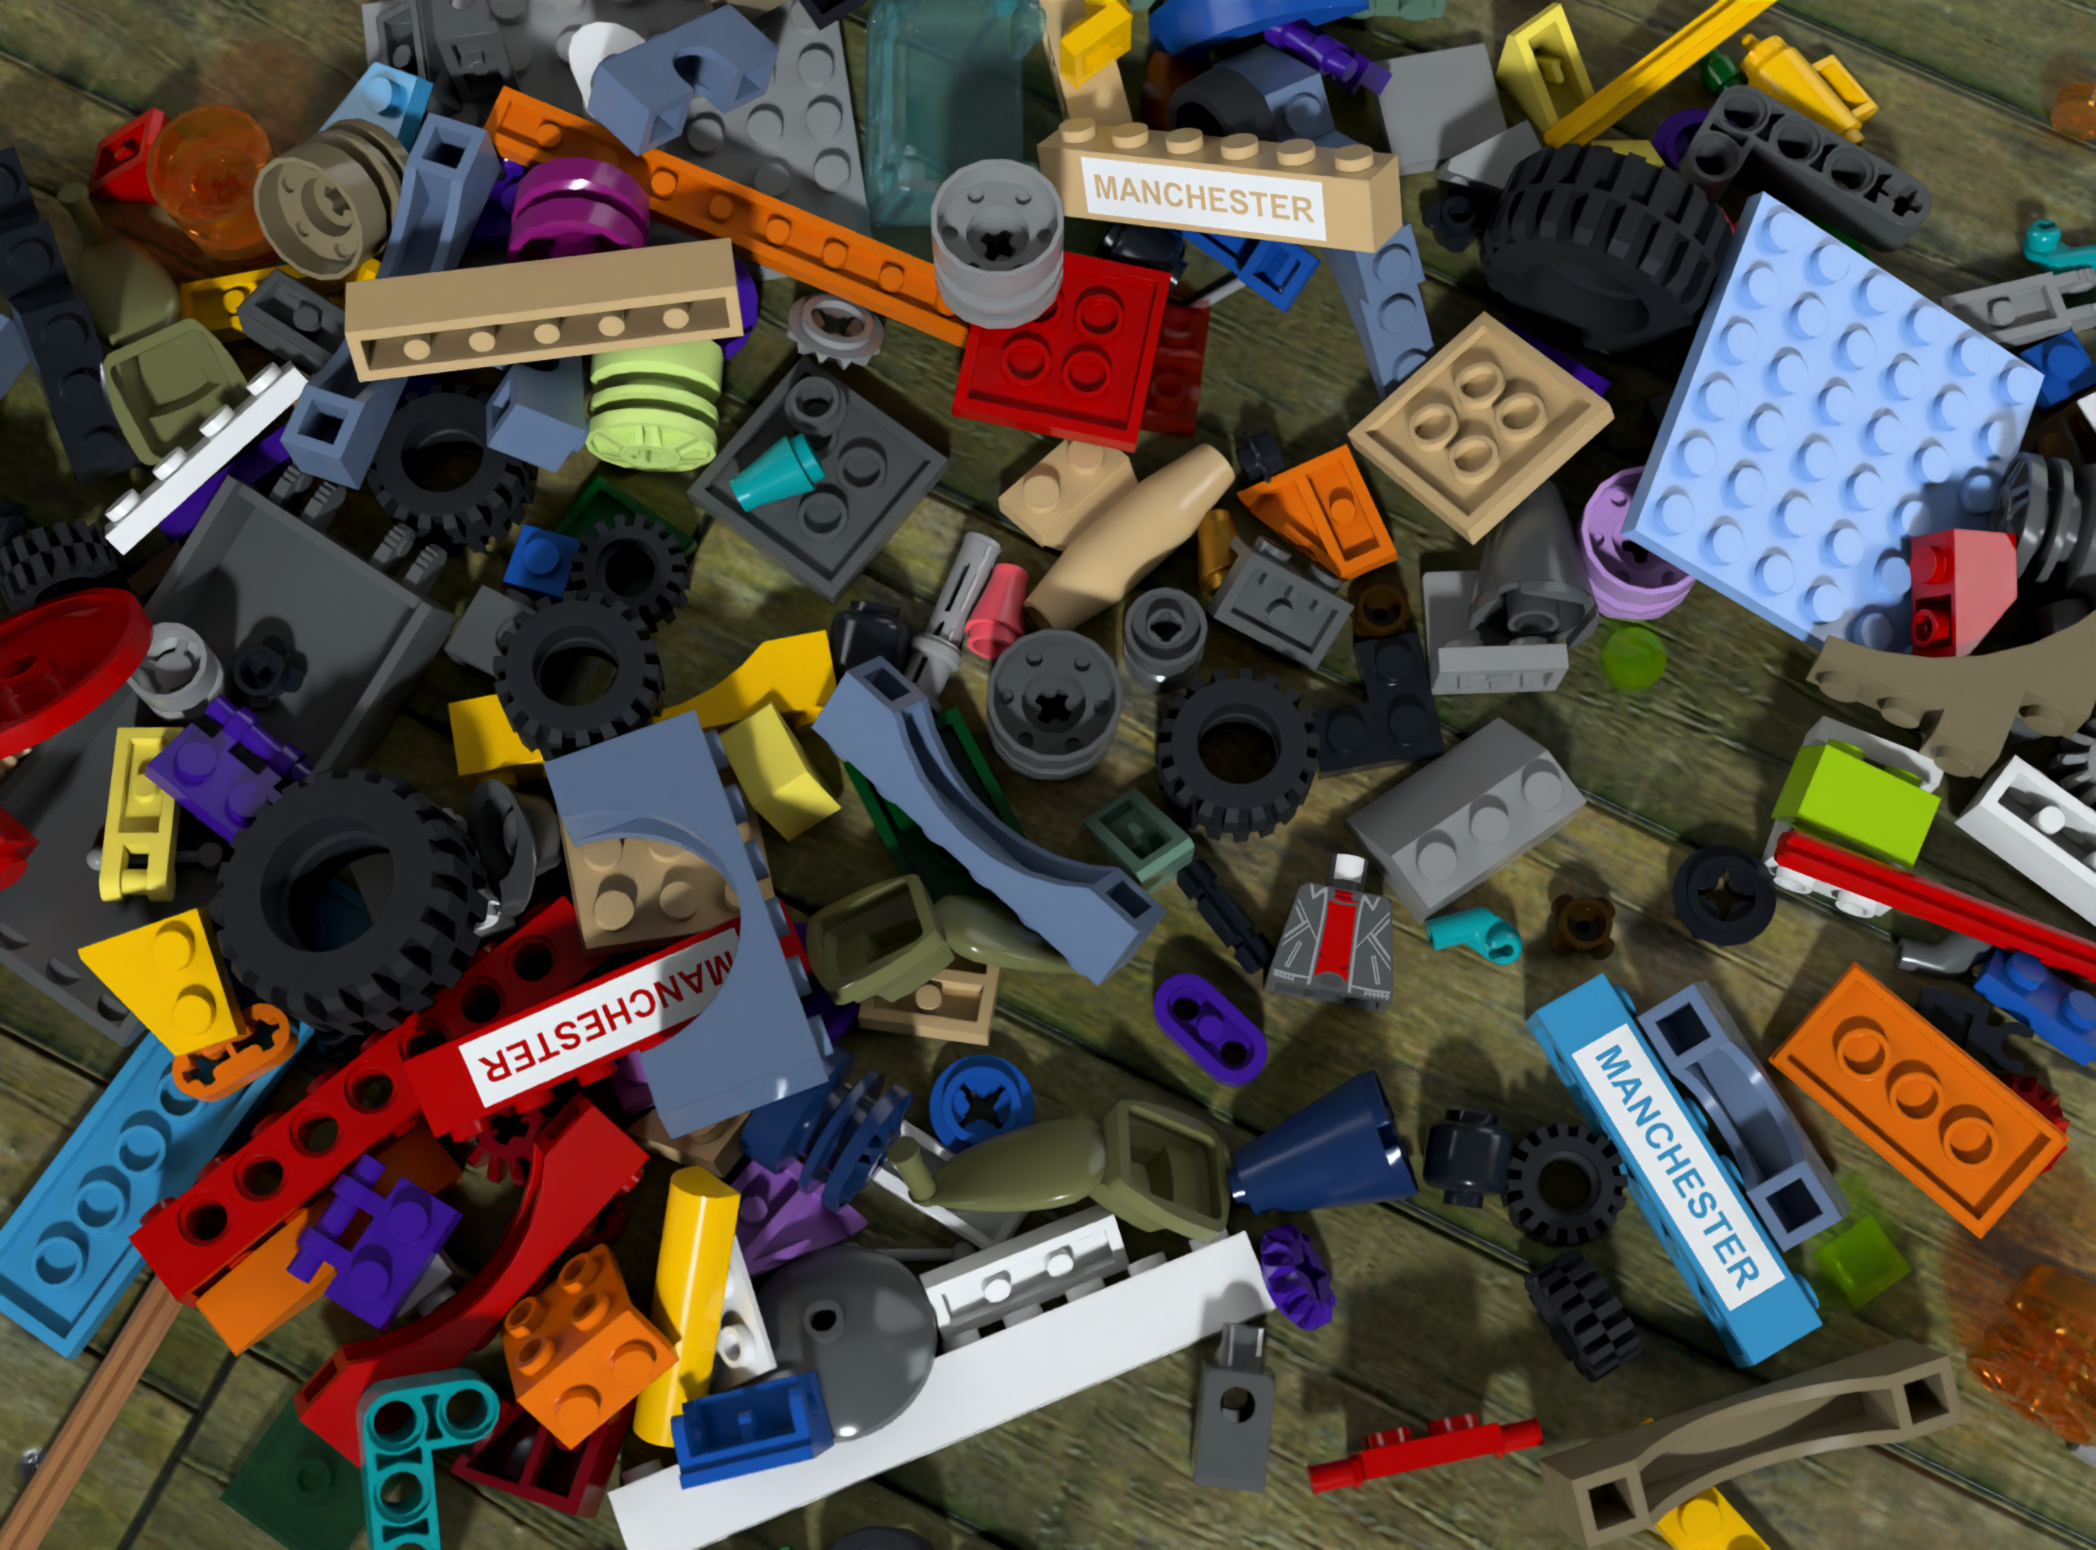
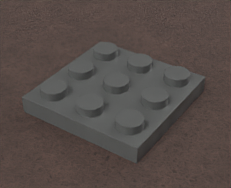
[687,355,949,606]

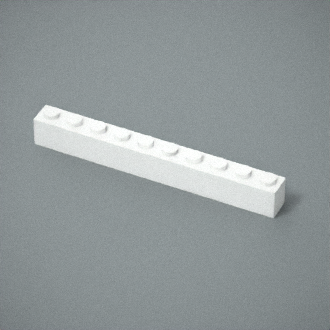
[608,1227,1277,1550]

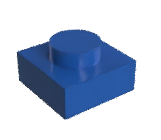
[2016,329,2096,414]
[503,524,582,603]

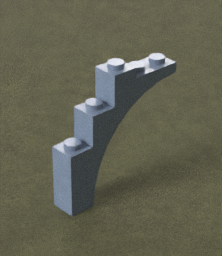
[1212,43,1436,402]

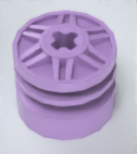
[1573,465,1697,623]

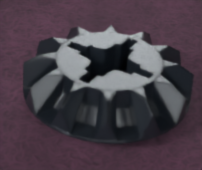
[1670,845,1776,949]

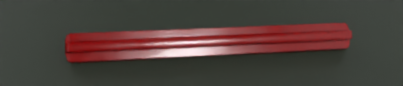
[1774,830,2096,984]

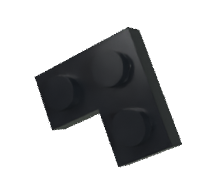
[1312,632,1445,780]

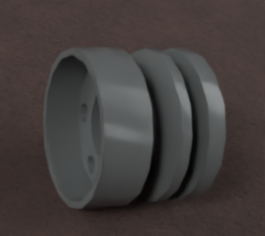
[1988,452,2096,599]
[987,629,1122,782]

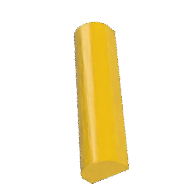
[633,1165,741,1447]

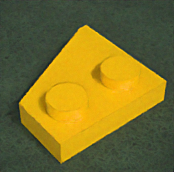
[77,907,248,1057]

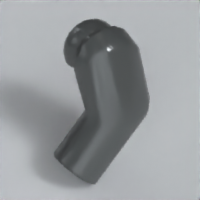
[1894,930,1992,980]

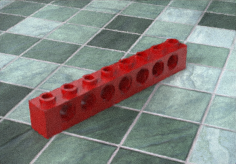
[128,895,618,1309]

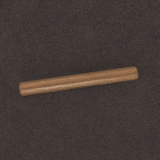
[0,1274,184,1550]

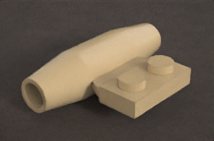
[998,439,1235,631]

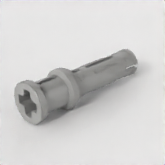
[903,532,1002,718]

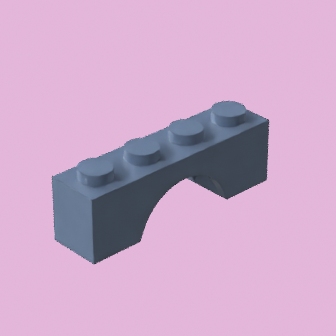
[1637,979,1853,1252]

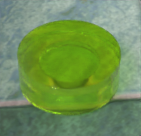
[1600,627,1667,693]

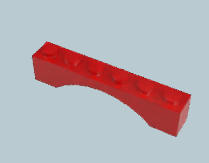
[292,1090,650,1469]

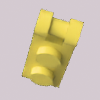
[99,727,184,902]

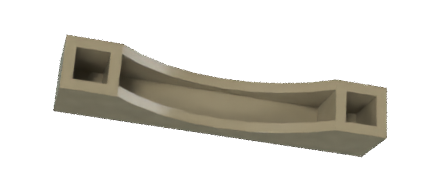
[1538,1338,1965,1549]

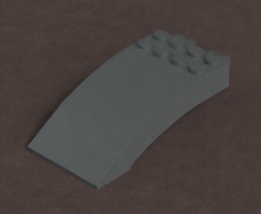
[0,461,459,1047]

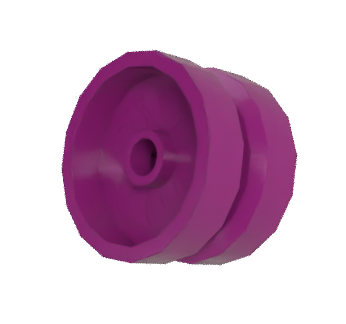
[506,157,651,264]

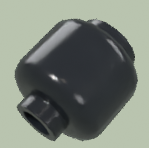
[1094,222,1188,295]
[829,600,912,676]
[1422,1109,1514,1209]

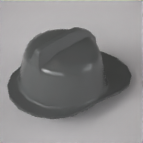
[466,778,564,917]

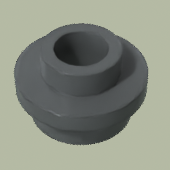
[785,376,847,438]

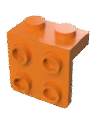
[500,1243,680,1450]

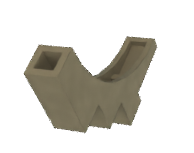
[1805,610,2096,779]

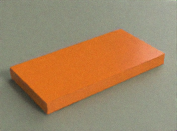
[1767,962,2071,1239]

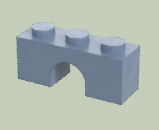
[587,4,779,157]
[486,355,590,473]

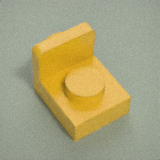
[1059,0,1133,89]

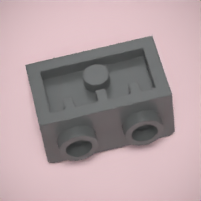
[1206,535,1355,670]

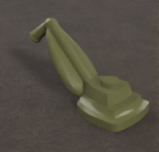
[57,182,252,465]
[806,874,1087,1005]
[886,1100,1230,1243]

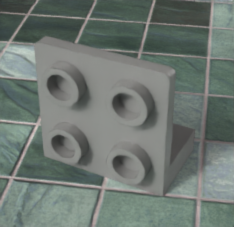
[1421,570,1569,695]

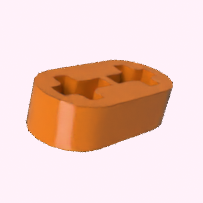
[171,1003,299,1102]

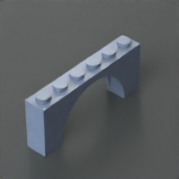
[543,710,834,1140]

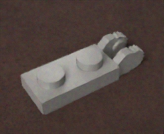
[1934,268,2096,350]

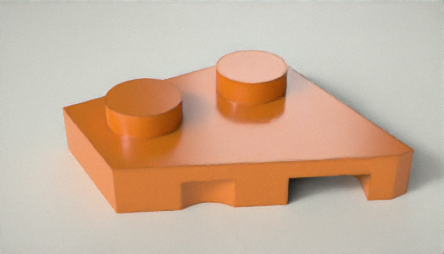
[1237,444,1398,584]

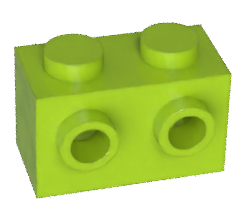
[1771,739,1942,870]

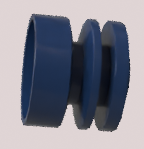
[739,1040,913,1213]

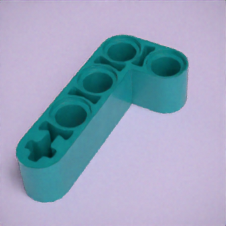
[356,1368,500,1550]

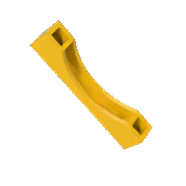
[448,630,838,793]

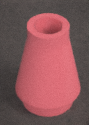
[964,563,1029,661]

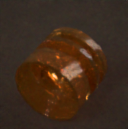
[146,105,282,265]
[1966,1263,2096,1447]

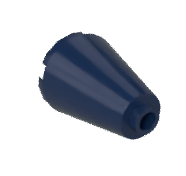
[1226,1069,1419,1216]

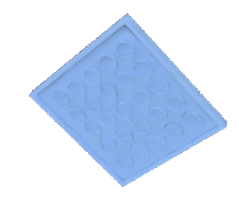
[1620,191,2045,655]

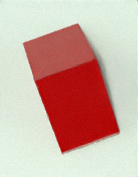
[88,107,191,208]

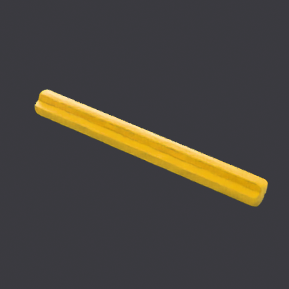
[1541,0,1778,149]

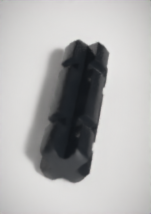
[1176,859,1275,974]

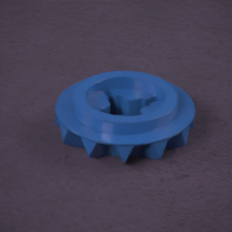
[929,1055,1034,1154]

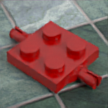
[1307,1412,1543,1495]

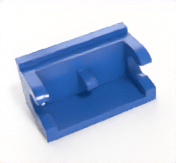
[671,1370,834,1490]

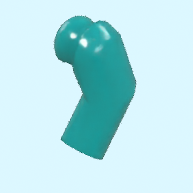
[2021,220,2096,275]
[1425,907,1522,965]

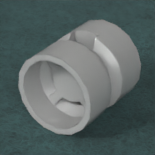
[127,622,233,729]

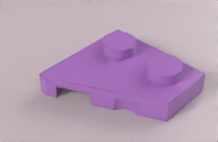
[730,1160,868,1279]

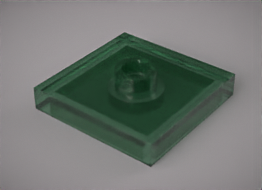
[219,1382,406,1550]

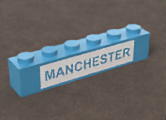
[1525,973,1823,1369]

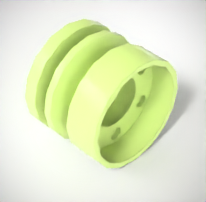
[585,340,724,472]

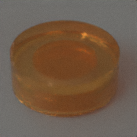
[2050,83,2096,140]

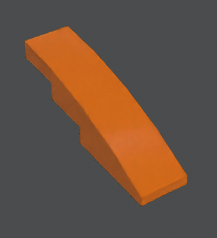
[196,1123,464,1357]

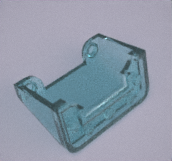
[864,0,1046,228]

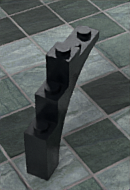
[0,133,140,485]

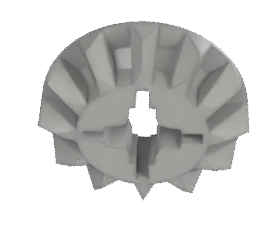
[786,293,884,370]

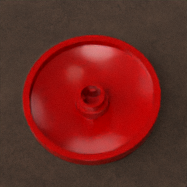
[0,587,154,760]

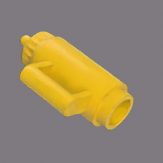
[1739,33,1879,148]

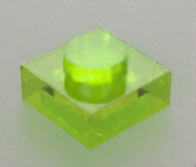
[1810,1214,1912,1310]

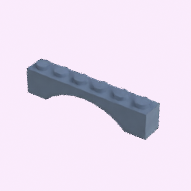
[280,112,501,490]
[811,655,1167,986]

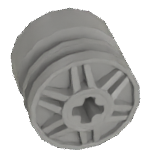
[931,159,1064,329]

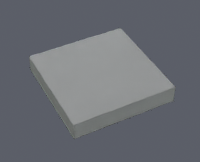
[1371,43,1507,176]

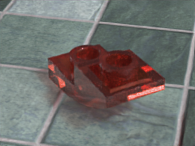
[1140,304,1210,437]

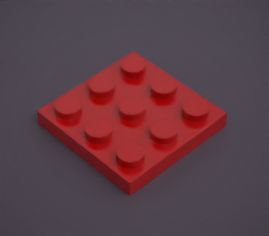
[952,251,1172,453]

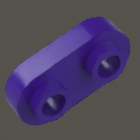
[1153,973,1268,1087]

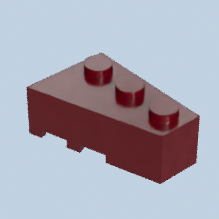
[448,1309,650,1518]

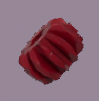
[460,1090,565,1187]

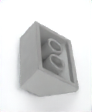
[1344,717,1587,925]

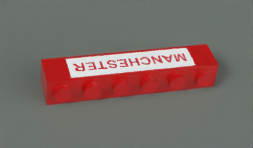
[402,898,813,1143]

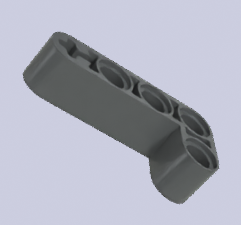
[1675,85,1932,252]

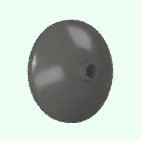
[740,1245,937,1443]

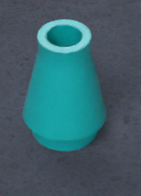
[729,432,827,513]

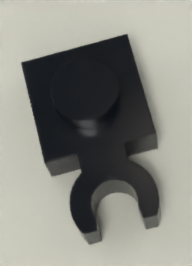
[1915,986,2035,1072]

